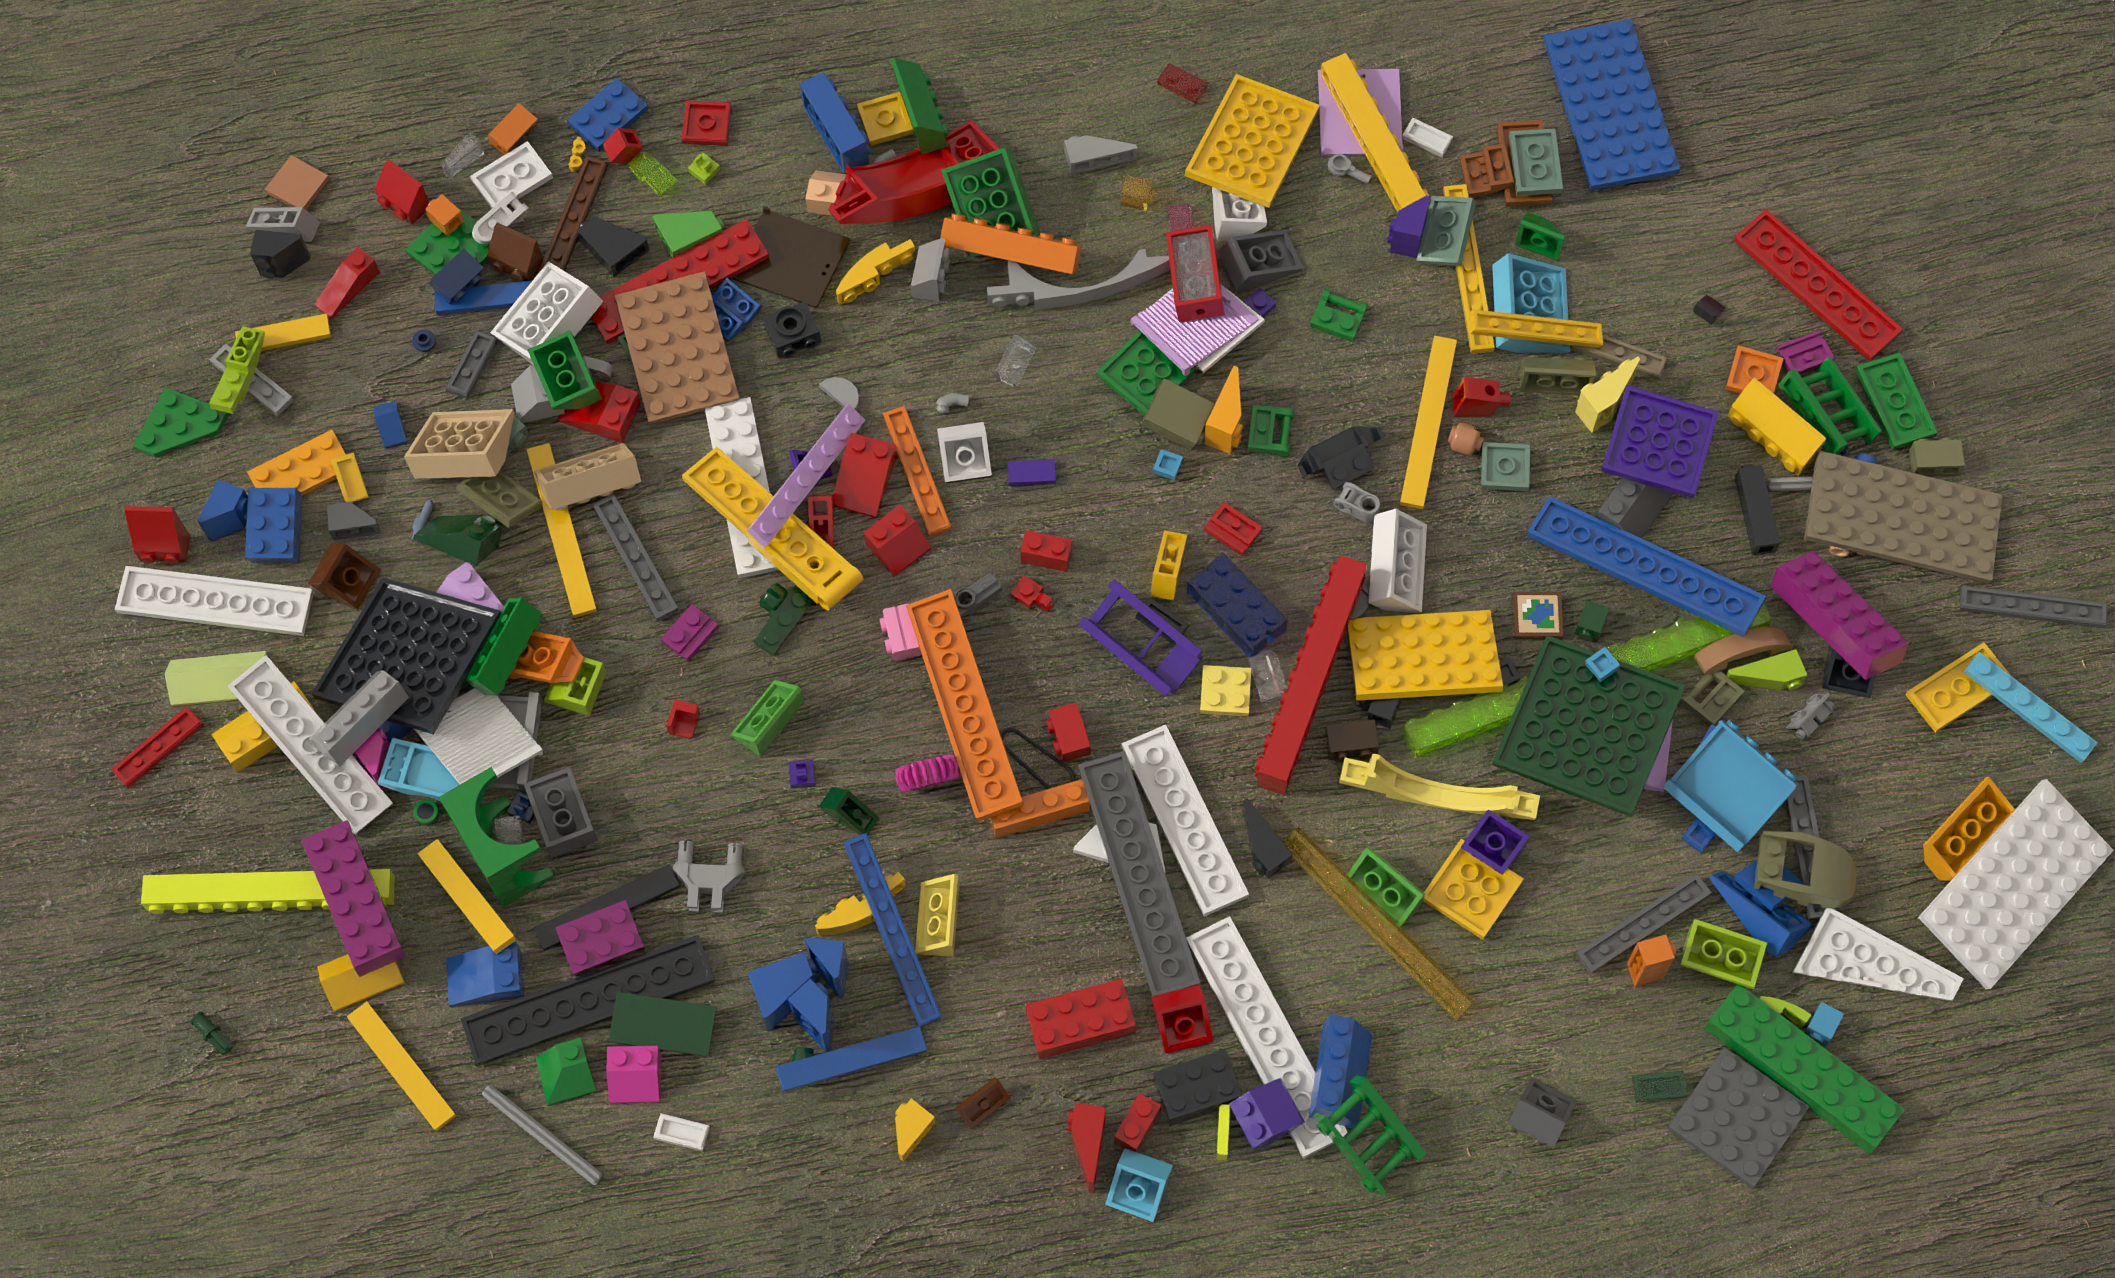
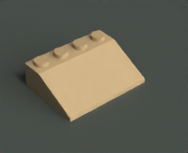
[404,409,515,479]

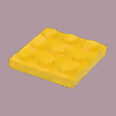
[1423,839,1524,940]

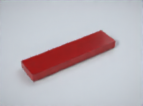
[111,706,204,788]

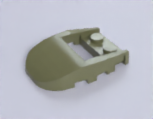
[1754,831,1857,909]

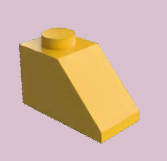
[895,1098,936,1162]

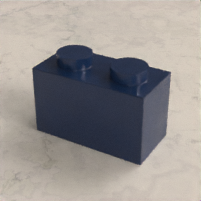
[429,248,484,304]

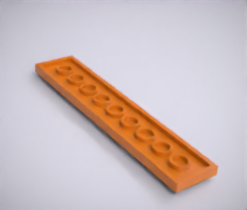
[906,589,1024,822]

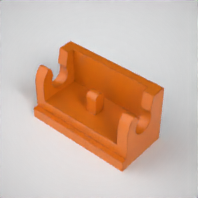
[488,103,538,155]

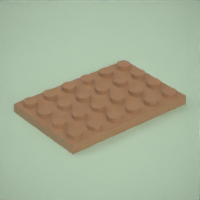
[615,271,740,425]

